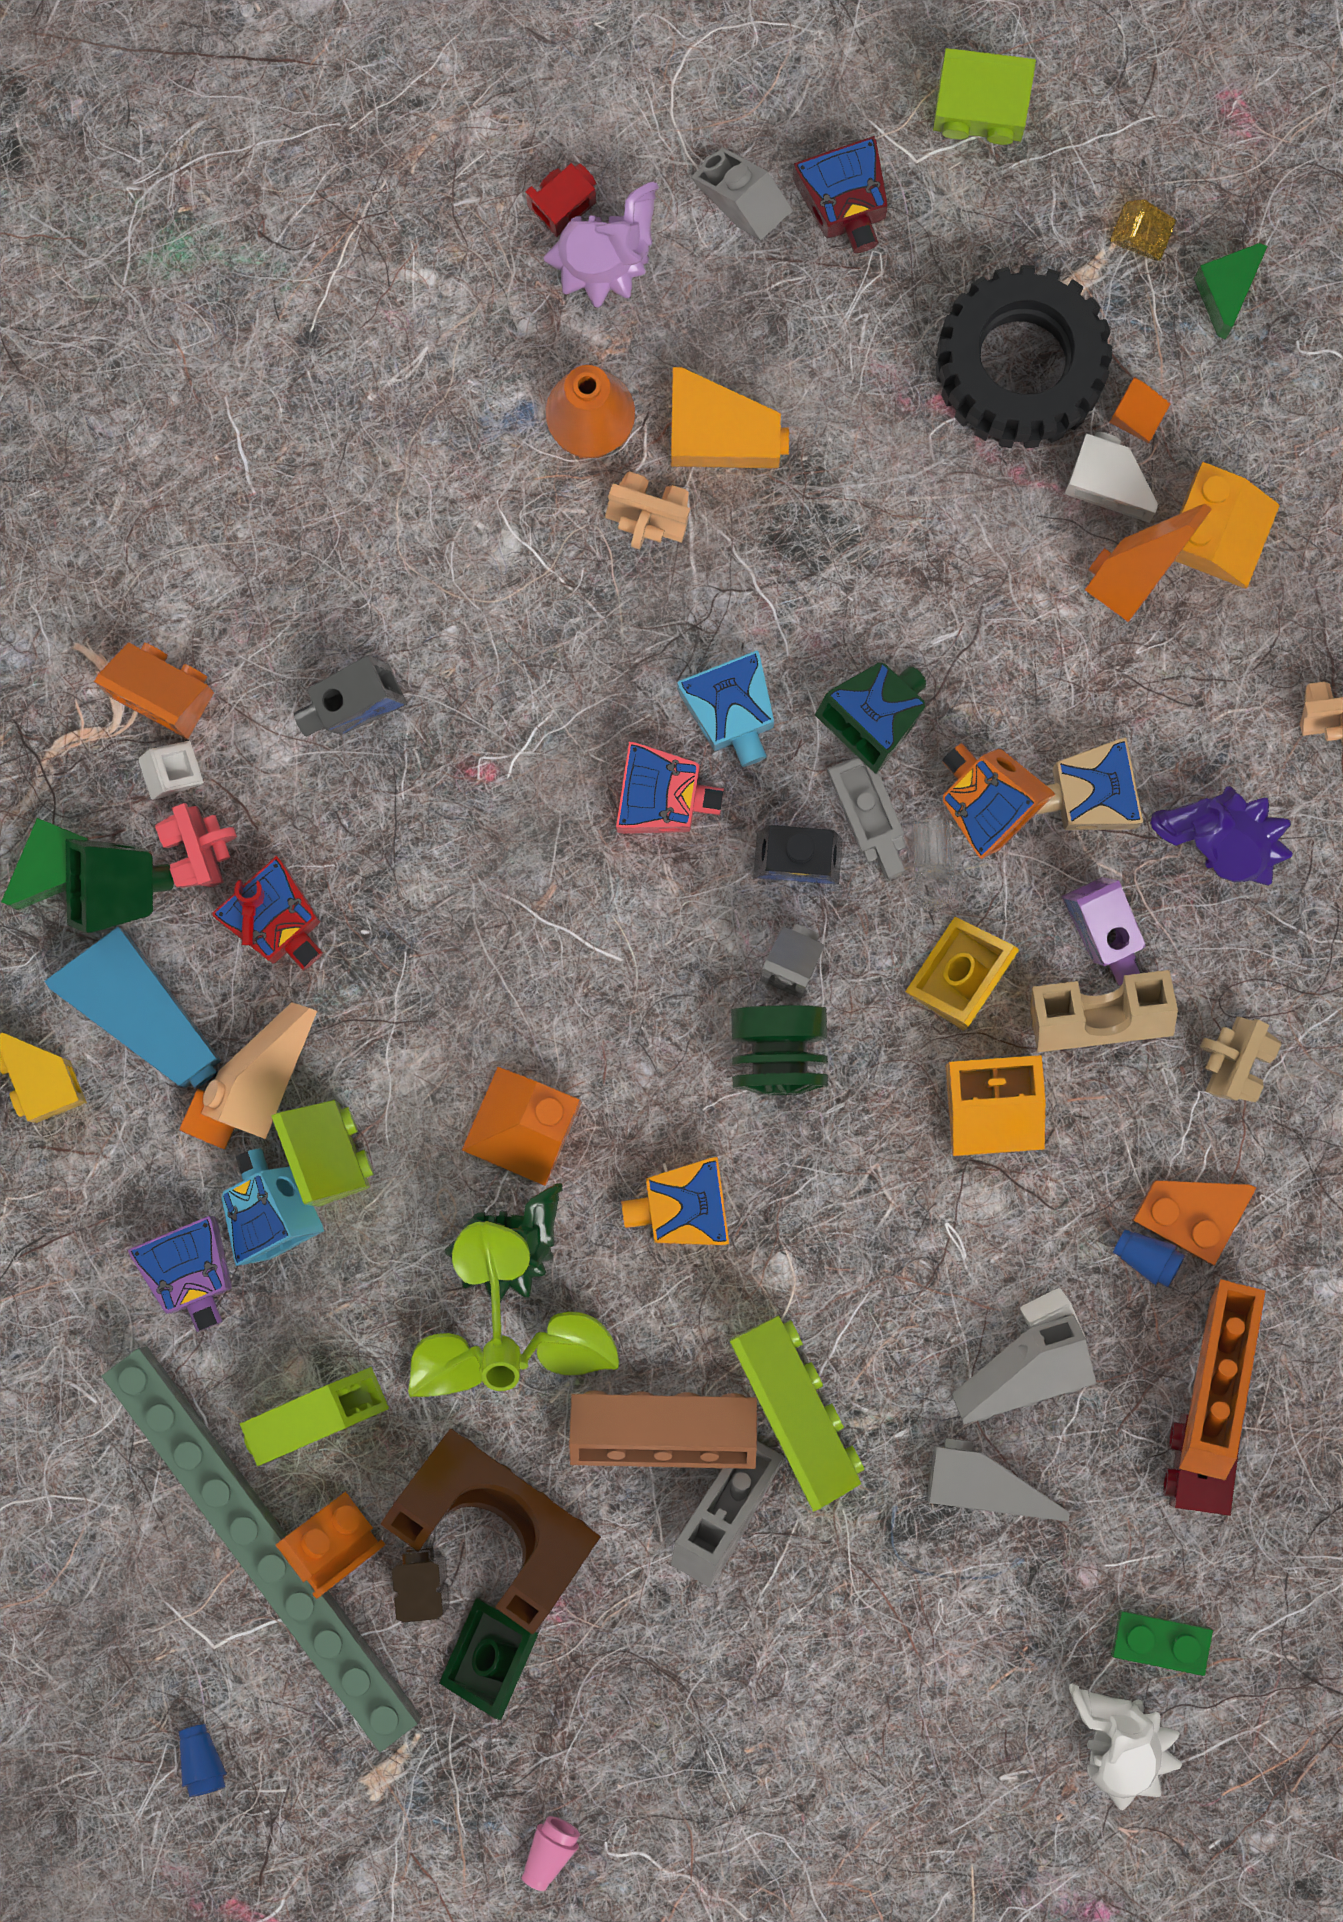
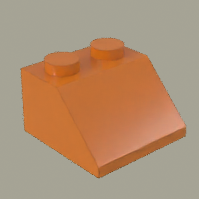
[94,642,214,740]

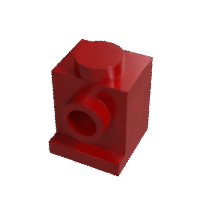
[525,163,597,237]

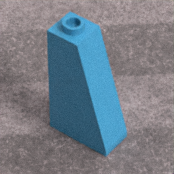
[44,927,222,1089]

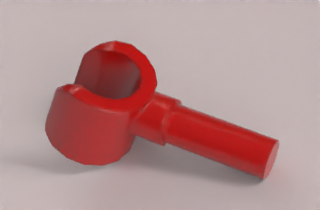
[234,879,265,946]

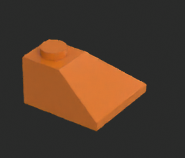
[462,1067,582,1186]

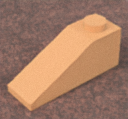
[201,1002,317,1139]

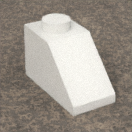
[1064,432,1158,523]

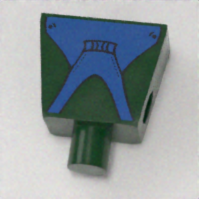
[815,662,926,774]

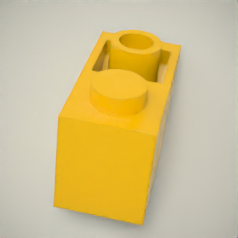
[0,1033,87,1123]

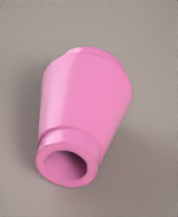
[521,1816,580,1891]

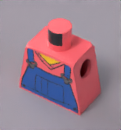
[616,742,724,834]

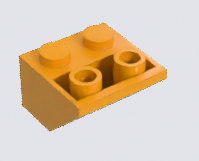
[945,1055,1046,1156]

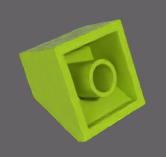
[933,48,1036,145]

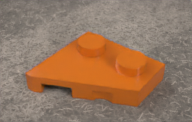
[1132,1180,1256,1266]

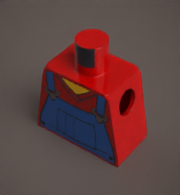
[211,856,323,971]

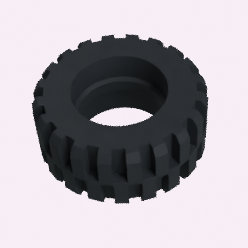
[935,265,1113,449]

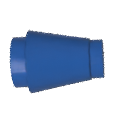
[1113,1229,1185,1288]
[178,1724,227,1797]

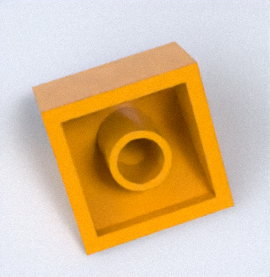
[1174,462,1280,589]

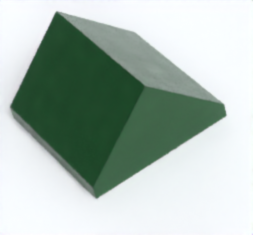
[439,1598,542,1720]

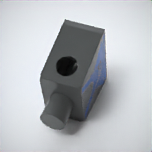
[294,655,408,737]

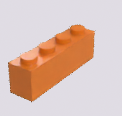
[1179,1279,1266,1480]

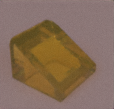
[1110,199,1177,261]

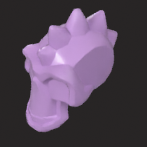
[543,182,659,308]

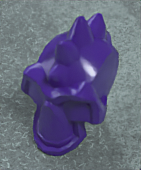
[1150,786,1293,886]

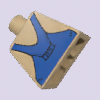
[1036,738,1143,830]

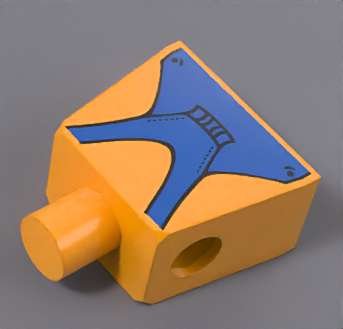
[621,1157,729,1245]

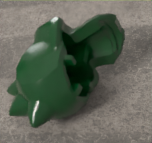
[445,1183,563,1303]

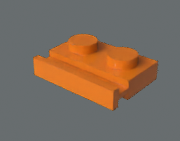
[276,1491,386,1599]

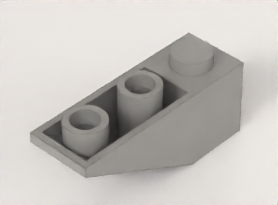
[952,1314,1097,1424]

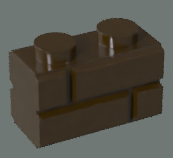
[392,1546,450,1623]

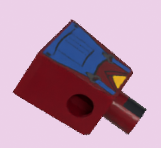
[792,136,888,253]

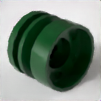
[731,1005,828,1096]

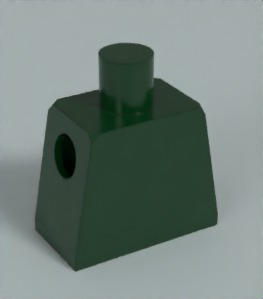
[65,839,174,933]

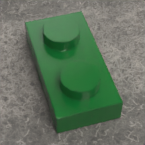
[1111,1610,1213,1676]

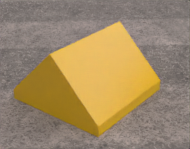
[905,917,1019,1031]

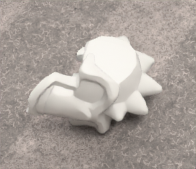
[1069,1684,1182,1810]

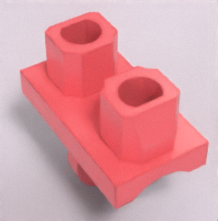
[155,803,237,888]

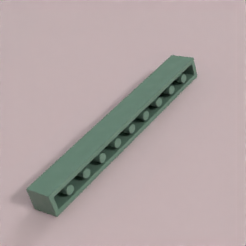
[101,1347,422,1753]

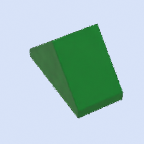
[1194,243,1268,339]

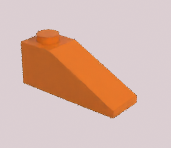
[1085,504,1212,622]

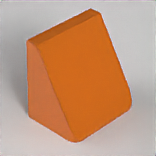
[1109,377,1171,444]
[179,1089,235,1150]

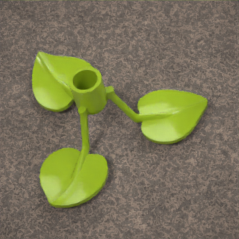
[408,1221,619,1397]

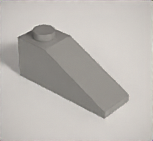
[760,924,825,998]
[927,1438,1070,1522]
[671,1441,784,1588]

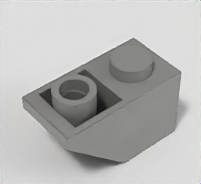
[691,147,793,240]

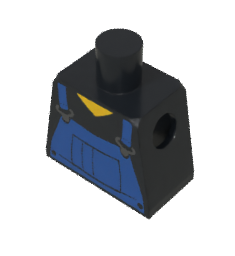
[753,825,843,885]

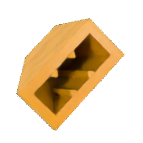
[671,367,789,468]

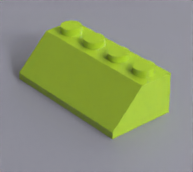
[729,1315,865,1512]

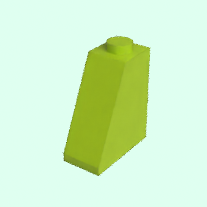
[240,1367,389,1467]

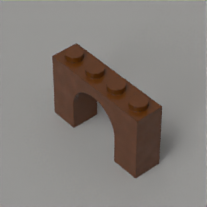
[380,1428,601,1634]

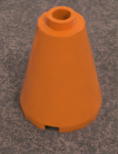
[546,365,635,458]

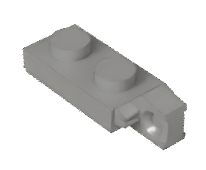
[827,757,906,881]

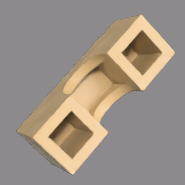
[1030,970,1178,1053]

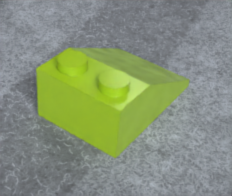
[271,1100,374,1207]

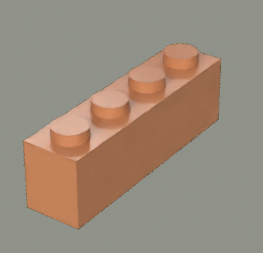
[569,1390,757,1469]

